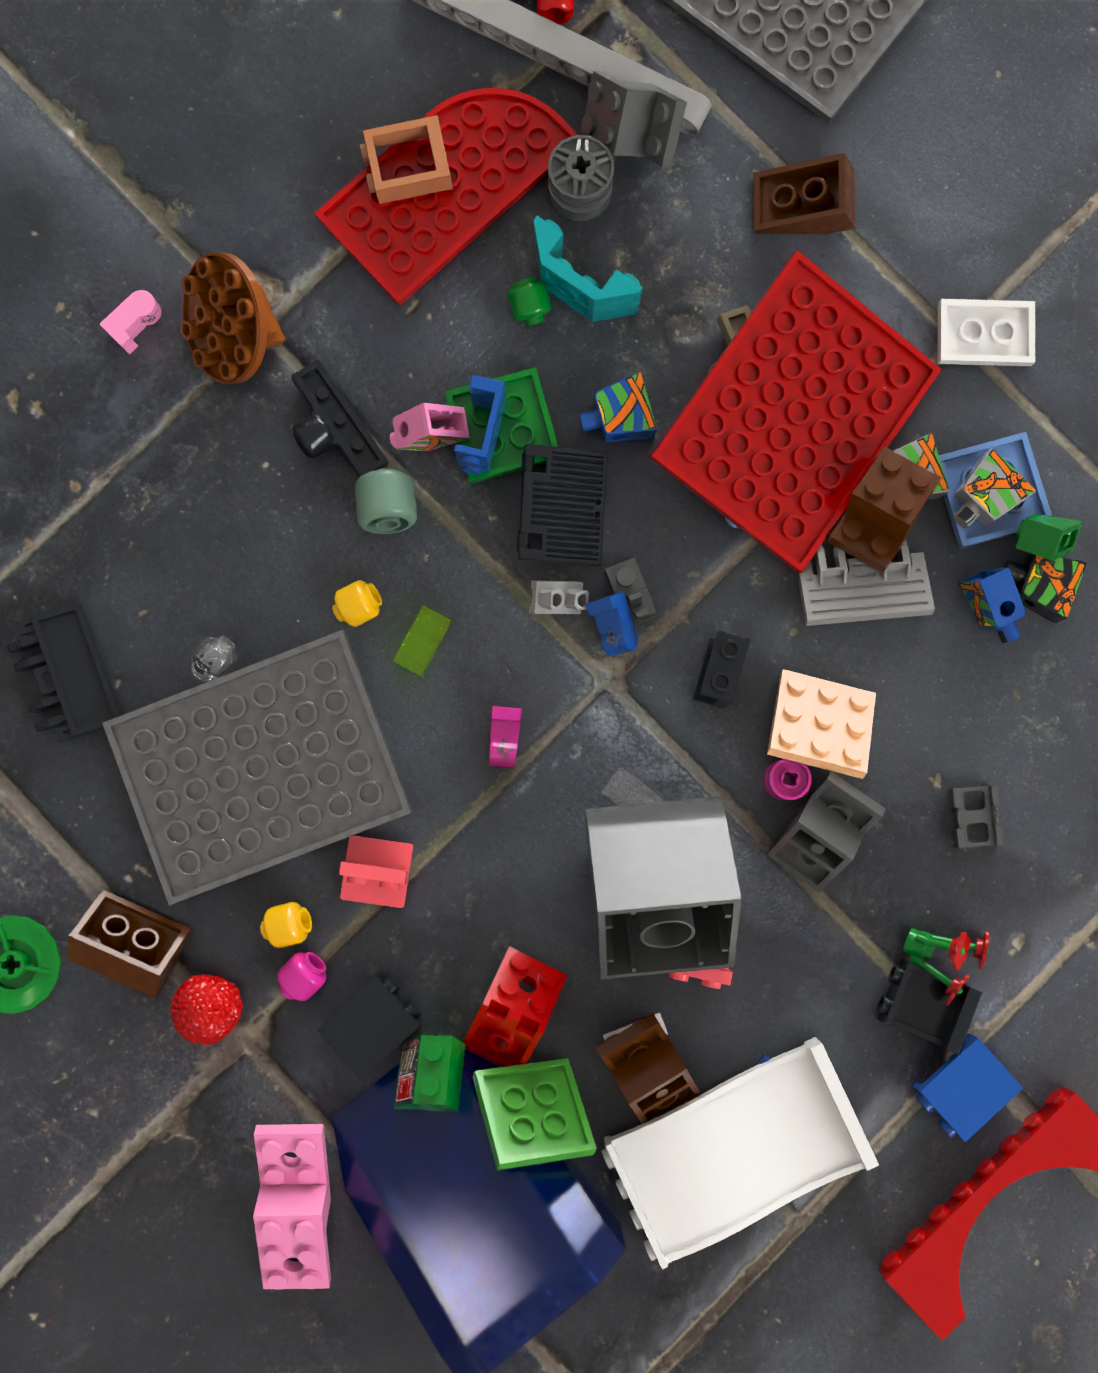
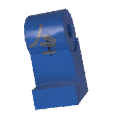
[585,591,638,656]

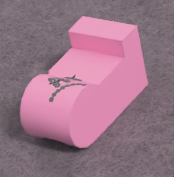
[100,290,162,355]

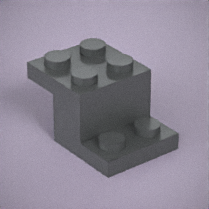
[581,71,687,167]
[766,771,886,892]

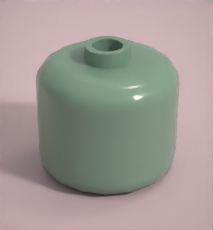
[354,468,417,534]

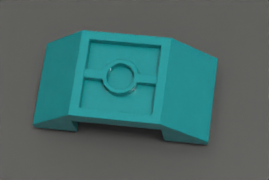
[533,216,643,322]

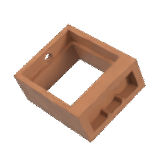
[360,115,453,204]

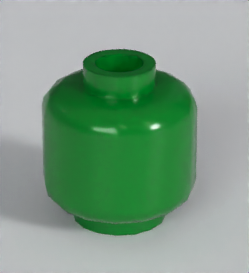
[507,277,552,327]

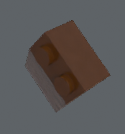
[753,153,855,235]

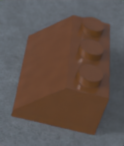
[66,890,191,998]

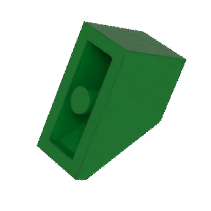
[1015,514,1083,561]

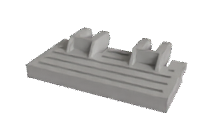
[798,540,935,626]

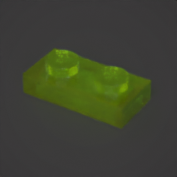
[393,605,452,677]

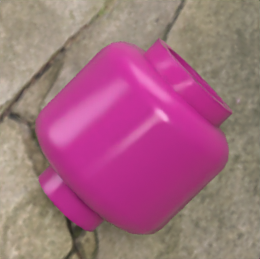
[277,952,326,1001]

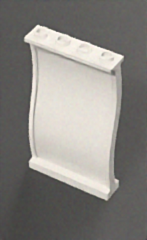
[601,1037,879,1270]

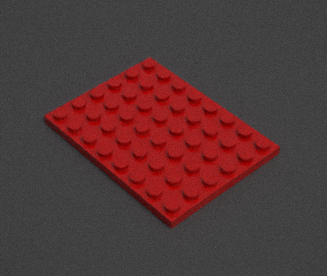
[649,250,942,573]

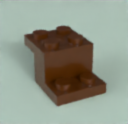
[828,447,942,573]
[596,1013,701,1124]

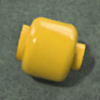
[332,580,382,627]
[260,902,312,948]

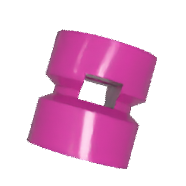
[763,759,811,800]

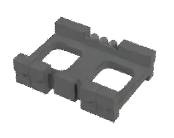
[950,785,1004,848]

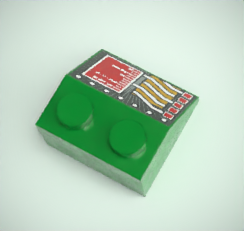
[394,1035,466,1112]

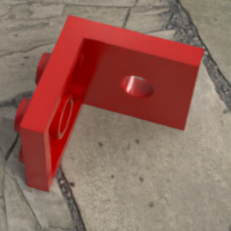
[463,946,567,1067]

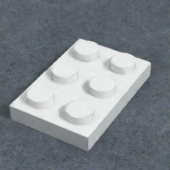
[937,299,1035,366]

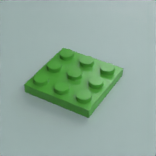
[472,1058,597,1171]

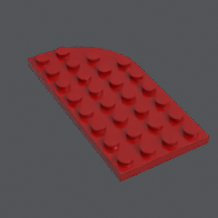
[314,88,578,307]

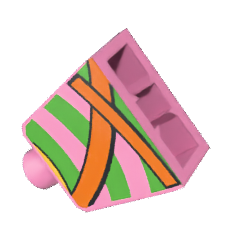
[390,403,470,451]

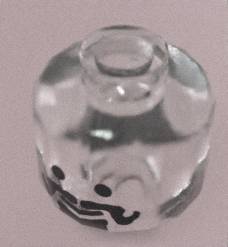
[190,636,238,683]

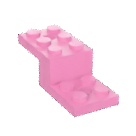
[253,1124,331,1290]

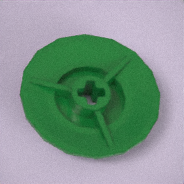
[0,915,61,1014]

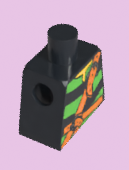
[1003,554,1087,623]

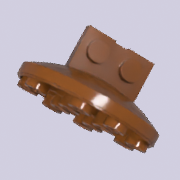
[180,252,285,384]

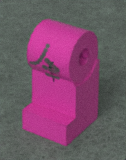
[489,706,522,768]

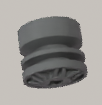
[548,135,614,221]

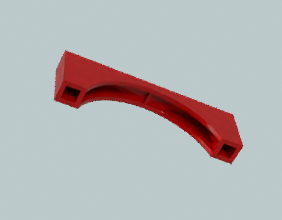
[878,1086,1098,1341]

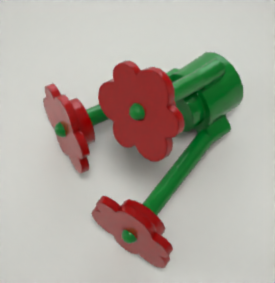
[903,928,989,1006]

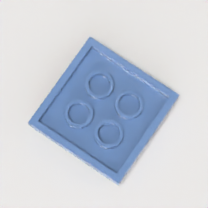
[939,432,1052,549]

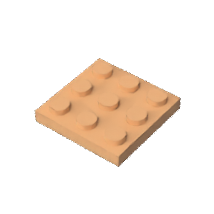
[767,669,876,779]

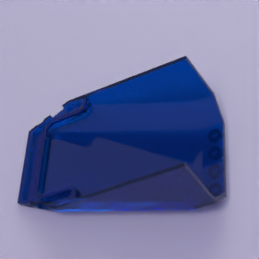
[332,1035,626,1373]

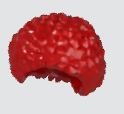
[170,974,243,1045]

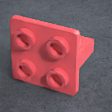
[339,835,413,908]

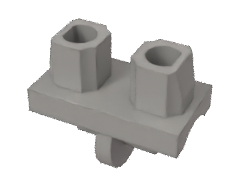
[529,581,589,614]

